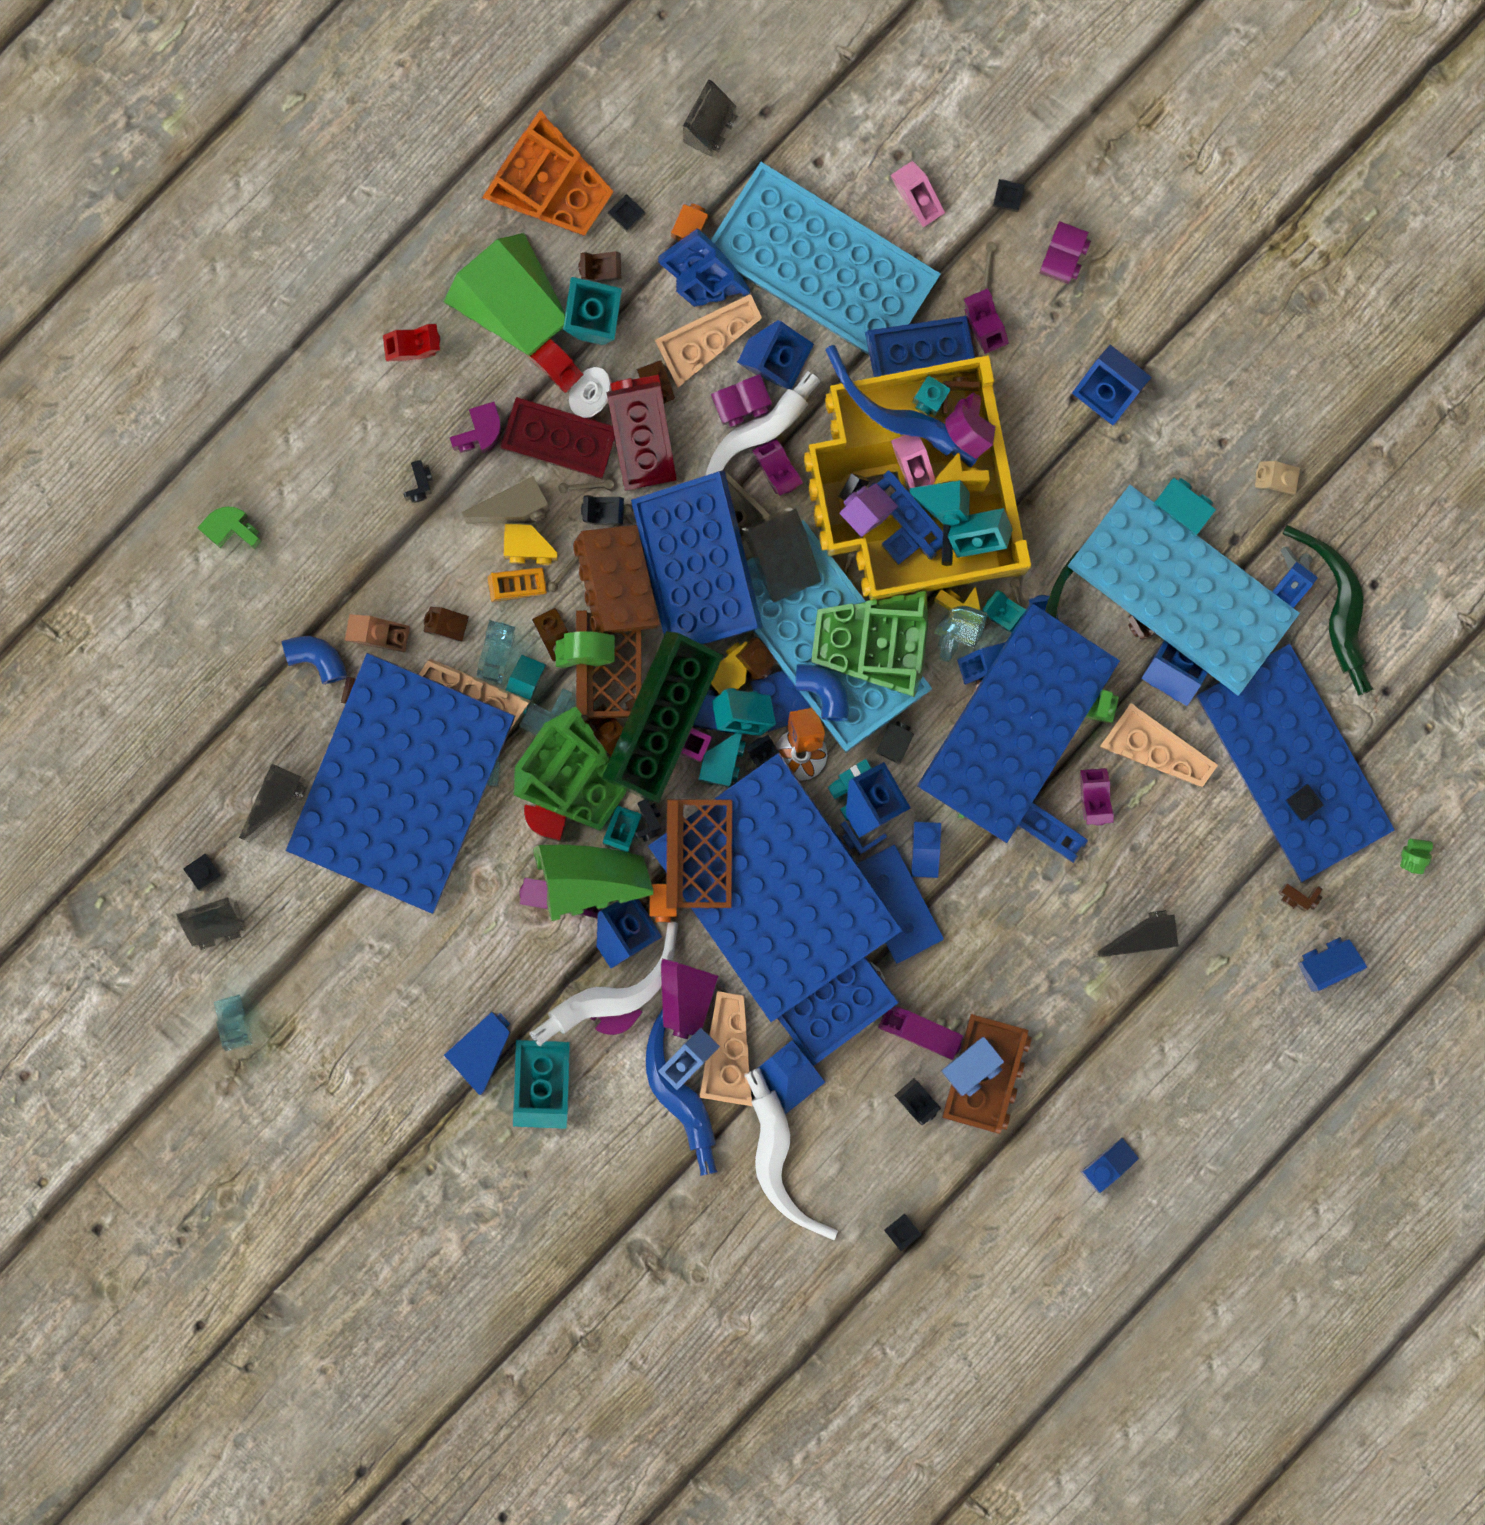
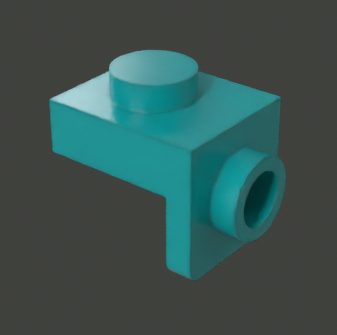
[912,376,950,416]
[982,590,1026,633]

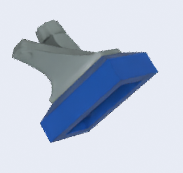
[1272,547,1318,608]

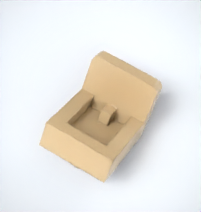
[1255,461,1300,494]

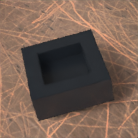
[992,179,1025,212]
[608,194,645,232]
[838,473,870,501]
[1285,784,1323,822]
[183,853,221,891]
[884,1213,922,1251]

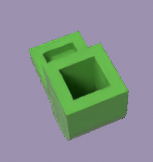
[198,507,261,550]
[555,631,615,668]
[1085,690,1119,723]

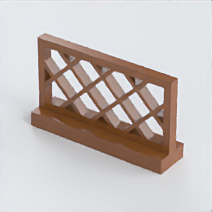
[576,610,642,721]
[666,799,732,908]

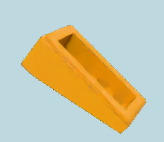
[488,567,547,602]

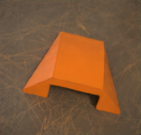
[482,109,614,236]

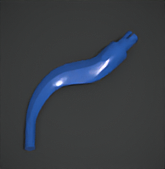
[825,345,979,467]
[646,1008,717,1176]

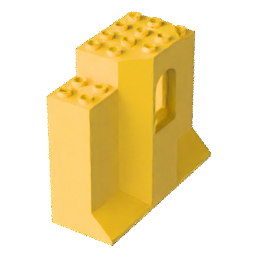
[803,355,1031,600]

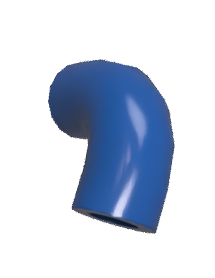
[281,636,348,685]
[796,664,849,722]

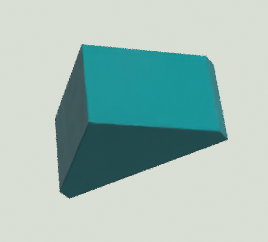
[506,654,546,714]
[602,806,642,853]

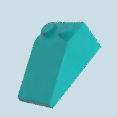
[513,1040,570,1129]

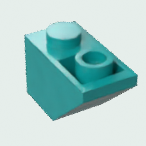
[699,733,746,788]

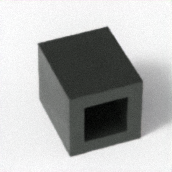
[876,721,914,765]

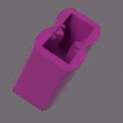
[1039,221,1091,284]
[711,374,772,428]

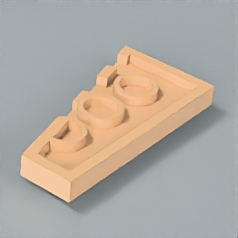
[655,294,762,388]
[419,659,531,734]
[1099,703,1218,787]
[699,991,753,1106]

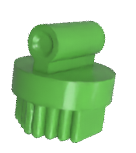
[1400,838,1433,874]

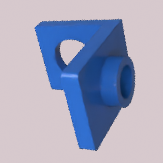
[840,821,887,855]

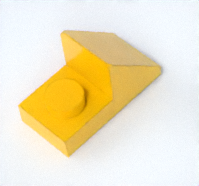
[934,453,990,492]
[934,587,983,630]

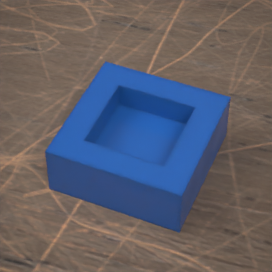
[881,527,919,565]

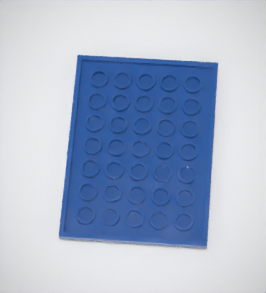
[286,653,516,914]
[648,753,903,1022]

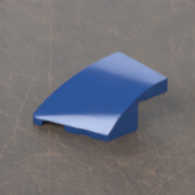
[658,228,750,307]

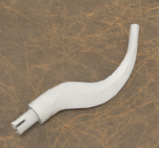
[705,371,821,476]
[530,922,678,1046]
[744,1068,838,1240]

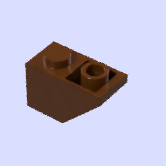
[584,704,623,758]

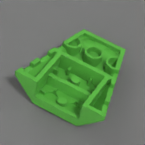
[444,233,565,356]
[811,591,928,697]
[514,707,627,831]
[533,845,653,922]

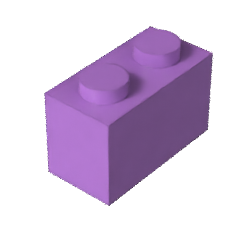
[839,483,898,537]

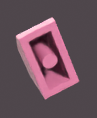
[890,161,945,227]
[891,435,935,497]

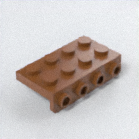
[573,525,660,634]
[942,1014,1032,1134]

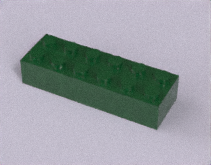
[601,631,723,803]

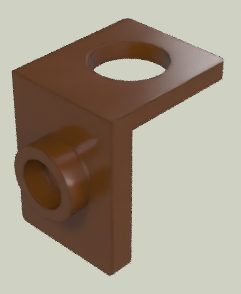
[942,377,980,417]
[532,608,568,662]

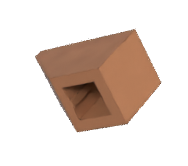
[345,614,410,652]

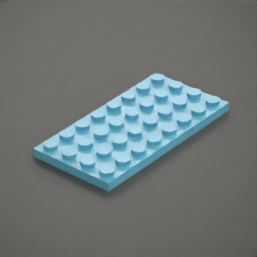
[711,162,941,355]
[1068,485,1300,695]
[747,520,932,753]

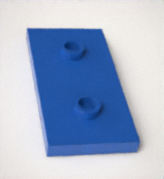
[865,316,975,377]
[857,844,944,964]

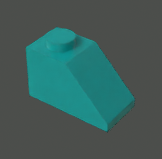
[910,480,970,526]

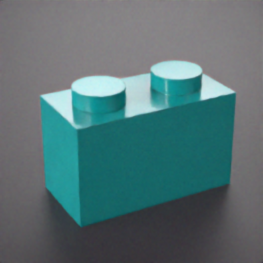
[1153,477,1216,536]
[948,508,1013,558]
[712,688,776,736]

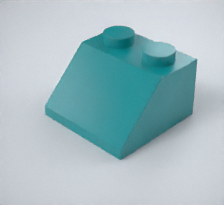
[563,277,622,345]

